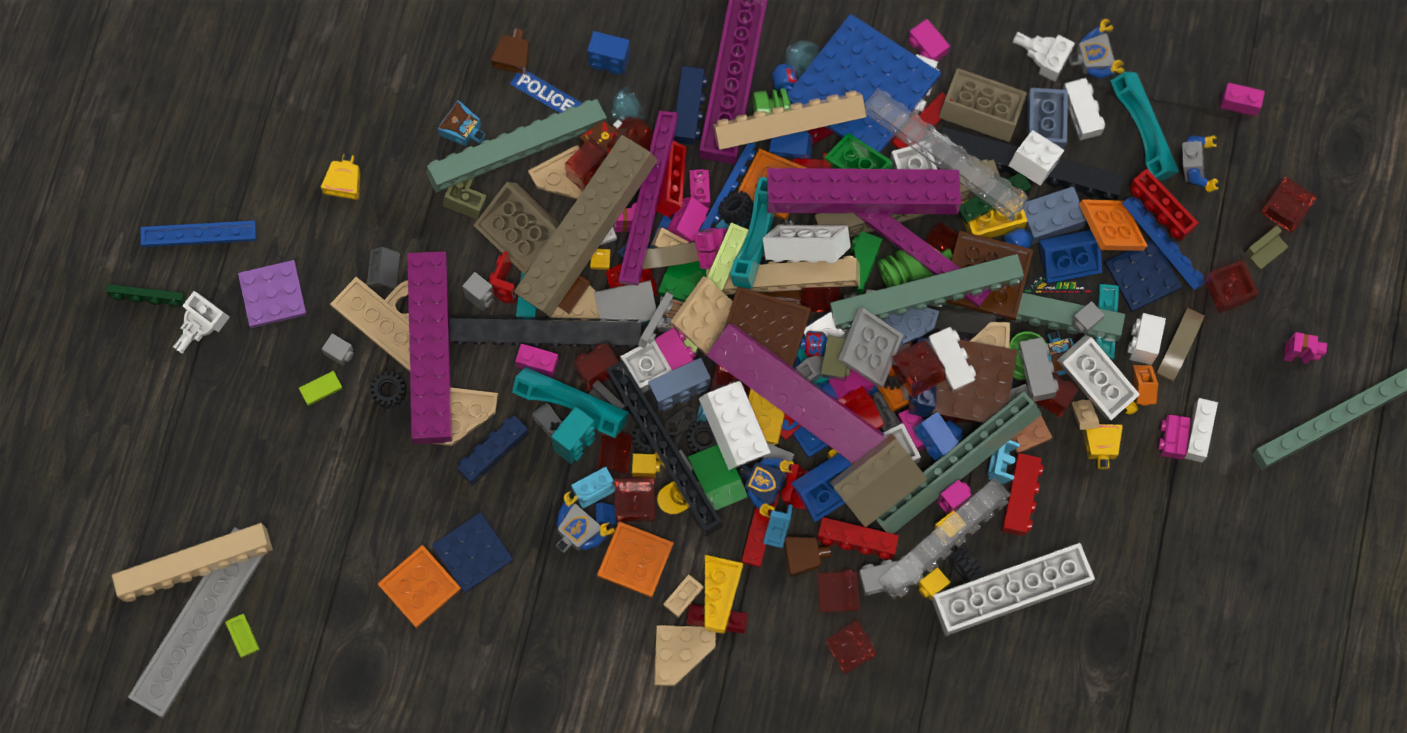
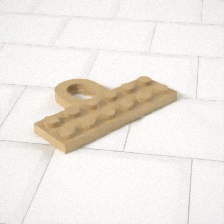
[330,277,410,372]

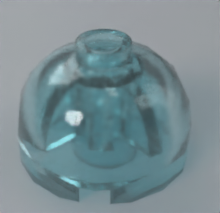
[785,40,820,78]
[611,86,646,124]

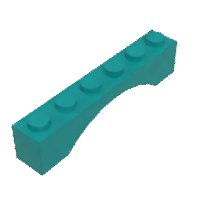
[1111,72,1179,180]
[730,177,775,289]
[512,367,628,438]

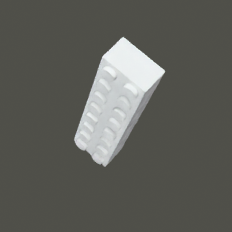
[931,543,1095,636]

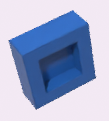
[596,502,616,526]

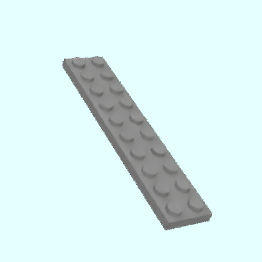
[128,527,264,718]

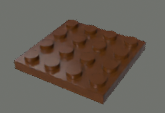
[946,231,1033,321]
[724,287,812,367]
[932,339,1018,423]

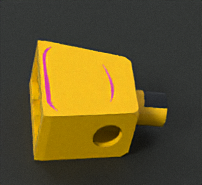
[321,153,360,200]
[1083,424,1122,469]

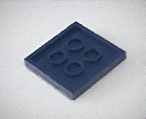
[1105,240,1182,313]
[432,512,514,594]

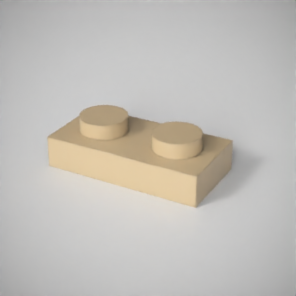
[652,228,690,248]
[1071,400,1099,430]
[663,574,704,618]

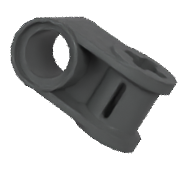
[531,402,563,439]

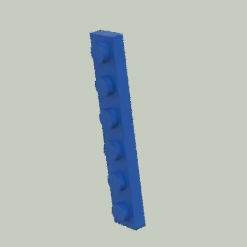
[699,142,756,232]
[1122,197,1206,290]
[141,221,256,247]

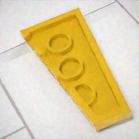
[705,555,743,634]

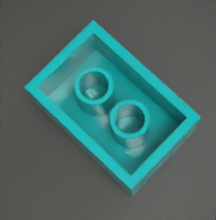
[551,407,596,464]

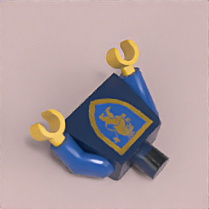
[739,457,794,518]

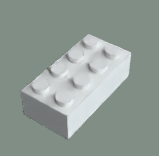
[763,225,851,263]
[1057,335,1140,420]
[699,381,771,470]

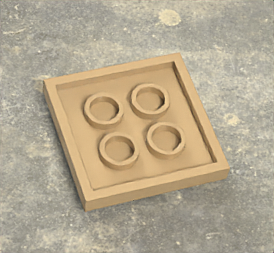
[670,276,733,355]

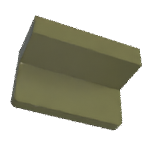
[1245,226,1288,270]

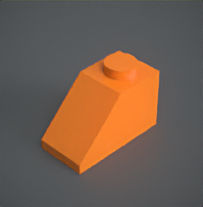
[1133,365,1158,405]

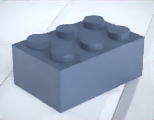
[1027,88,1068,149]
[1022,187,1087,245]
[648,358,711,412]

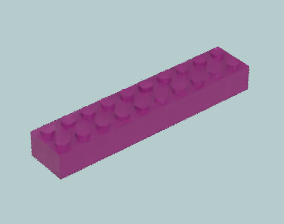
[699,0,768,165]
[766,168,961,214]
[407,252,452,444]
[706,323,888,463]

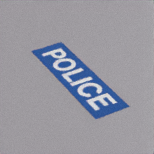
[510,72,582,113]

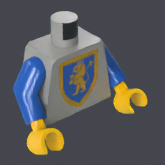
[1069,19,1124,79]
[1182,136,1218,192]
[556,491,614,553]

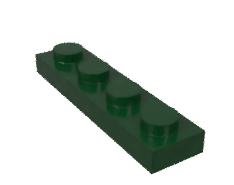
[959,173,1032,224]
[106,284,186,307]

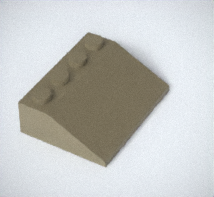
[939,68,1027,142]
[474,182,560,275]
[830,434,927,527]

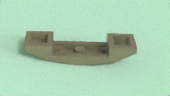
[643,241,699,269]
[1156,308,1204,382]

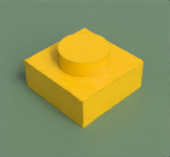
[590,249,610,270]

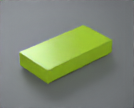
[299,371,343,406]
[225,614,260,658]

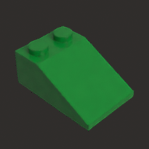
[824,133,893,169]
[850,231,882,296]
[658,261,706,302]
[688,444,748,510]

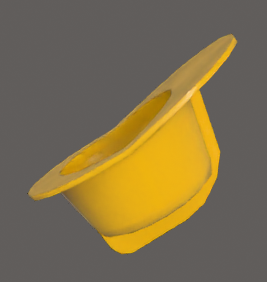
[657,481,701,514]

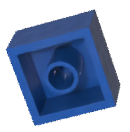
[588,31,630,75]

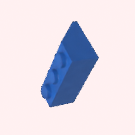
[1039,230,1102,283]
[791,453,851,522]

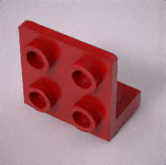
[838,386,885,429]

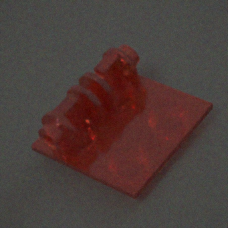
[800,287,840,313]
[818,570,860,612]
[826,620,878,674]

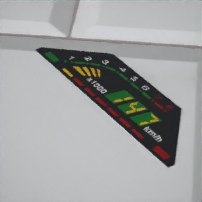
[1023,274,1094,294]

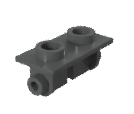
[872,392,900,432]

